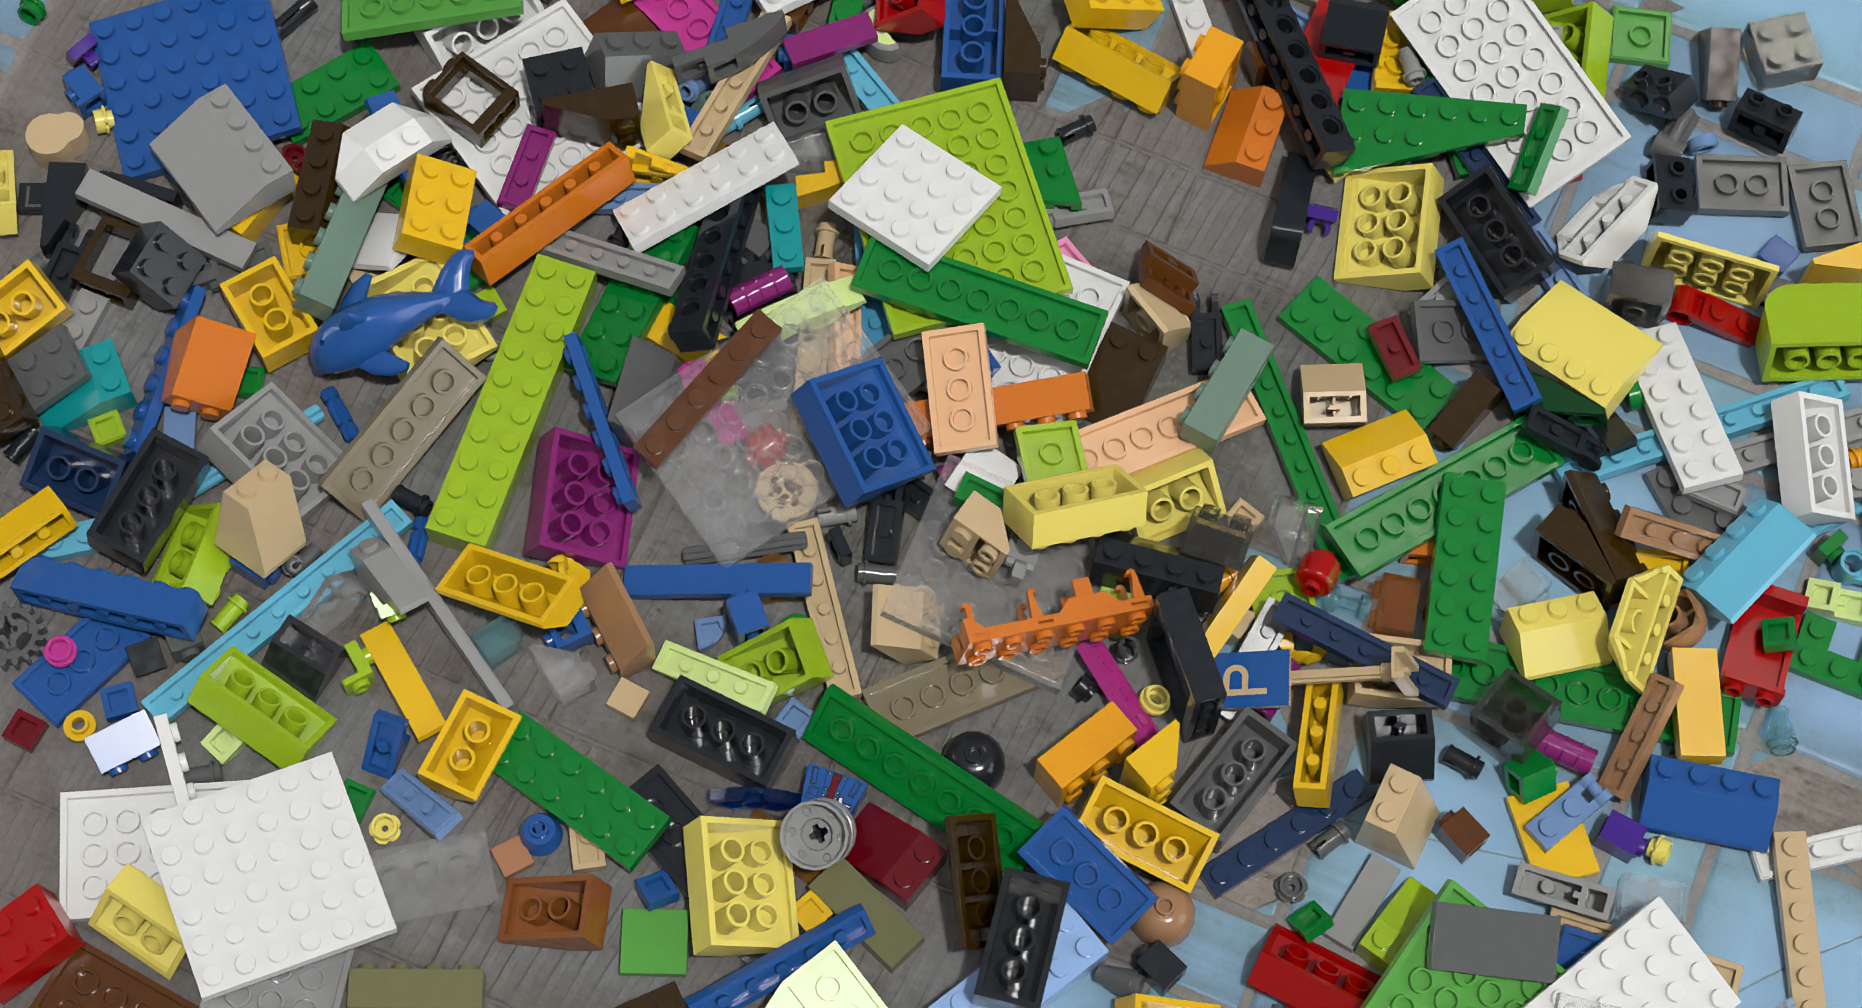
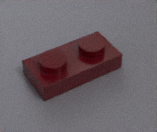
[1367,315,1422,383]

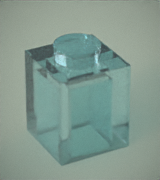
[471,615,525,670]

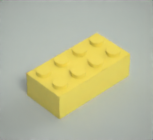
[1002,464,1148,549]

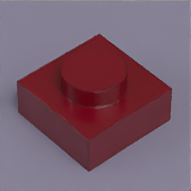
[1,708,49,754]

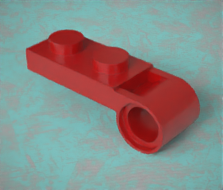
[1666,285,1761,349]

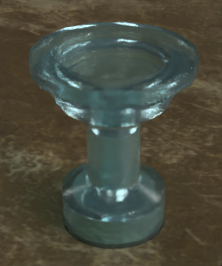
[1320,584,1372,621]

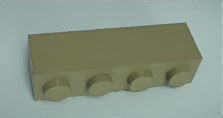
[347,963,486,1008]

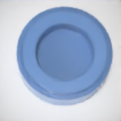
[1687,133,1719,155]

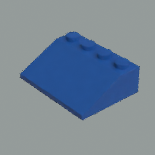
[790,357,936,508]

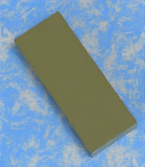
[808,858,925,974]

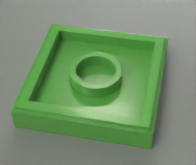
[1609,5,1672,69]
[620,908,689,977]

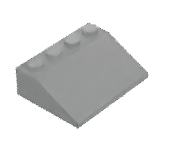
[149,83,296,235]
[197,381,343,525]

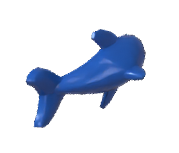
[308,249,498,377]

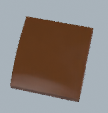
[583,0,658,36]
[1138,240,1199,316]

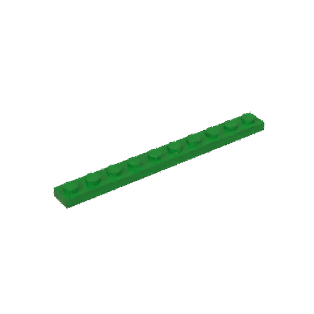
[1219,298,1355,585]

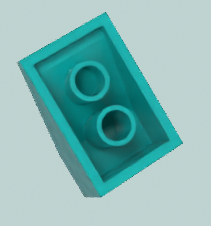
[39,338,137,431]

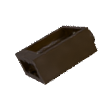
[422,51,520,148]
[70,215,140,311]

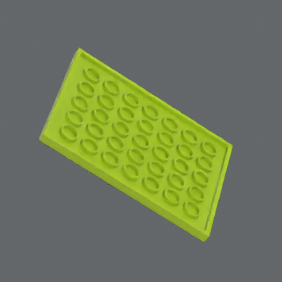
[825,77,1073,340]

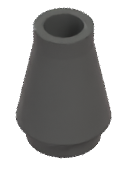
[1094,963,1146,997]

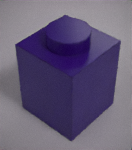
[1592,809,1648,864]

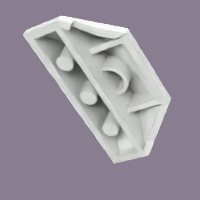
[335,102,452,204]
[1556,175,1658,268]

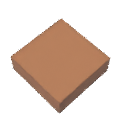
[490,835,535,880]

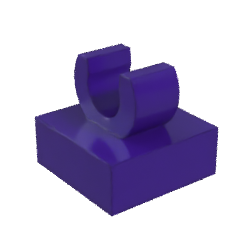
[65,33,101,72]
[1306,202,1339,236]

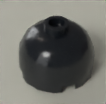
[942,731,1006,790]

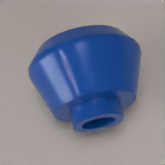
[518,813,563,856]

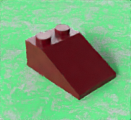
[845,802,948,911]

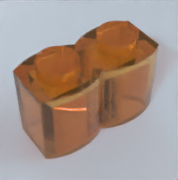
[1367,572,1421,638]

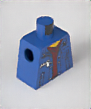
[801,763,868,841]

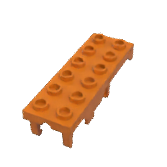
[950,569,1154,667]

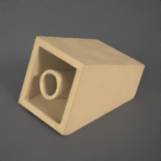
[215,459,306,579]
[1354,763,1440,870]

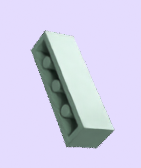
[1178,328,1274,454]

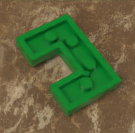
[1788,611,1862,700]

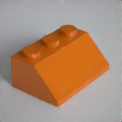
[1203,86,1287,188]

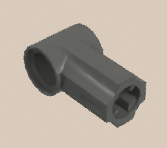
[1648,108,1700,157]

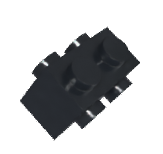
[1623,64,1699,121]
[1727,88,1803,154]
[1644,154,1697,226]

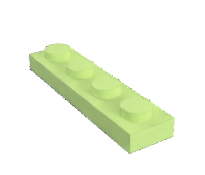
[652,640,779,715]

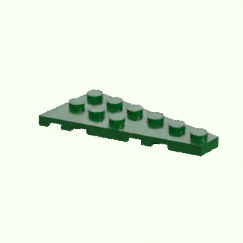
[1334,88,1527,178]

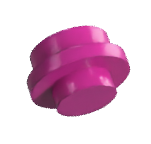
[44,635,77,668]

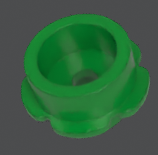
[17,0,47,25]

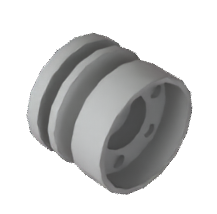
[779,797,857,871]

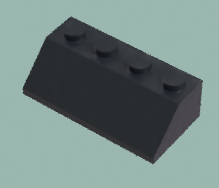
[1089,531,1225,614]

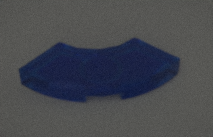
[708,787,801,812]

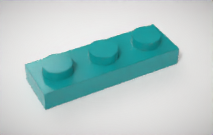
[765,183,804,273]

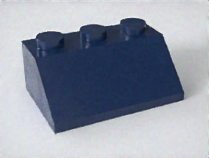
[19,426,133,517]

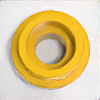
[63,710,97,742]

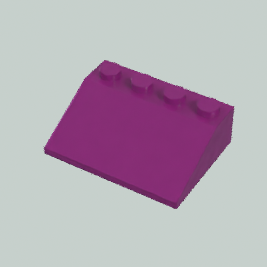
[524,427,640,570]

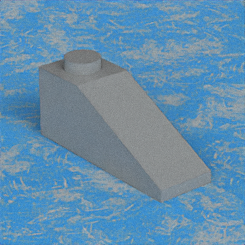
[349,536,429,615]
[1511,861,1619,924]

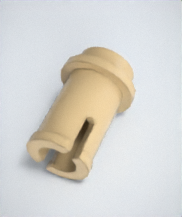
[813,222,839,259]

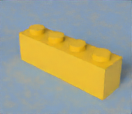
[0,485,78,579]
[1293,682,1344,808]

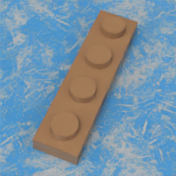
[1614,504,1722,560]
[1598,672,1685,802]

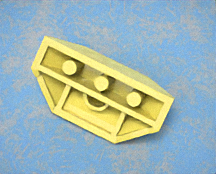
[1607,565,1684,694]

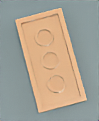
[921,323,999,456]

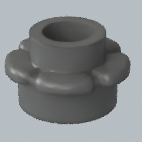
[1275,872,1308,903]

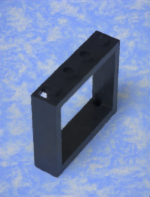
[1146,586,1227,743]

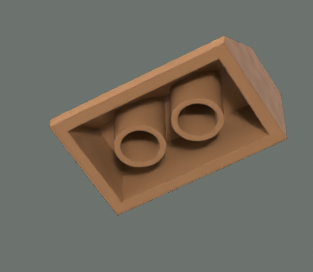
[580,562,656,679]

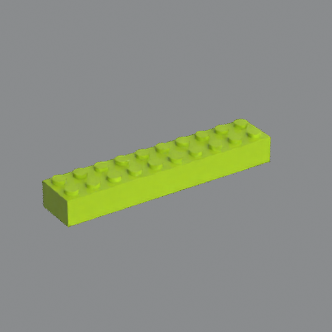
[425,254,598,552]

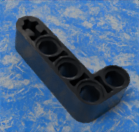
[1264,151,1316,269]

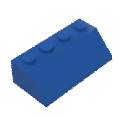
[1638,754,1780,854]

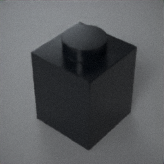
[1134,939,1188,997]

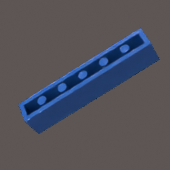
[10,555,208,642]

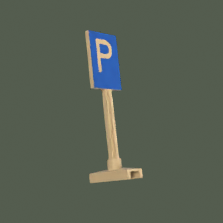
[1214,646,1419,711]

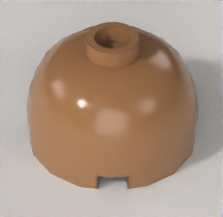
[1661,589,1707,652]
[1131,881,1195,948]

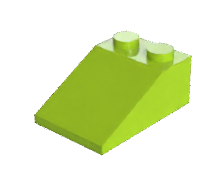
[717,618,834,705]
[1354,876,1437,974]

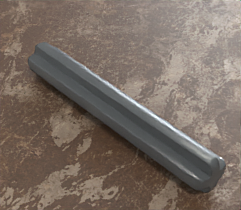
[683,531,808,564]

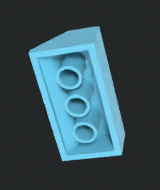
[1680,497,1817,624]

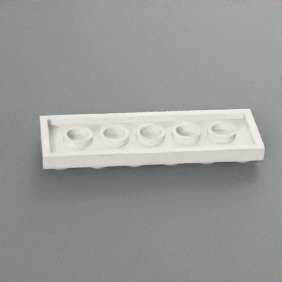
[612,121,799,253]
[1638,322,1744,495]

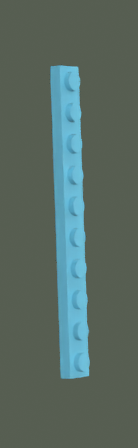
[1553,380,1851,486]
[141,500,413,723]

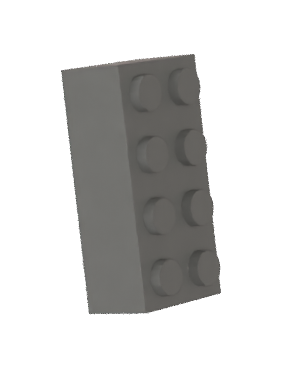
[1168,706,1298,853]

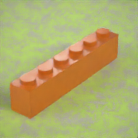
[463,141,636,286]
[904,371,1094,447]

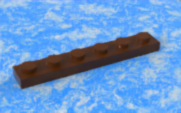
[632,308,782,470]

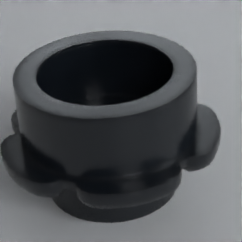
[1070,673,1099,703]

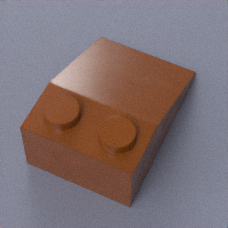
[497,874,612,951]

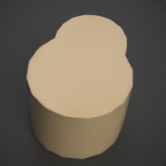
[25,112,90,169]

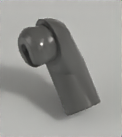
[281,542,323,576]

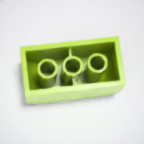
[1755,282,1862,382]

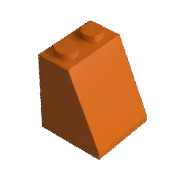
[161,316,256,420]

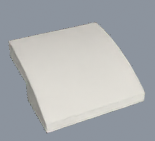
[352,212,408,271]

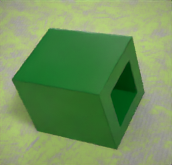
[1504,749,1558,805]

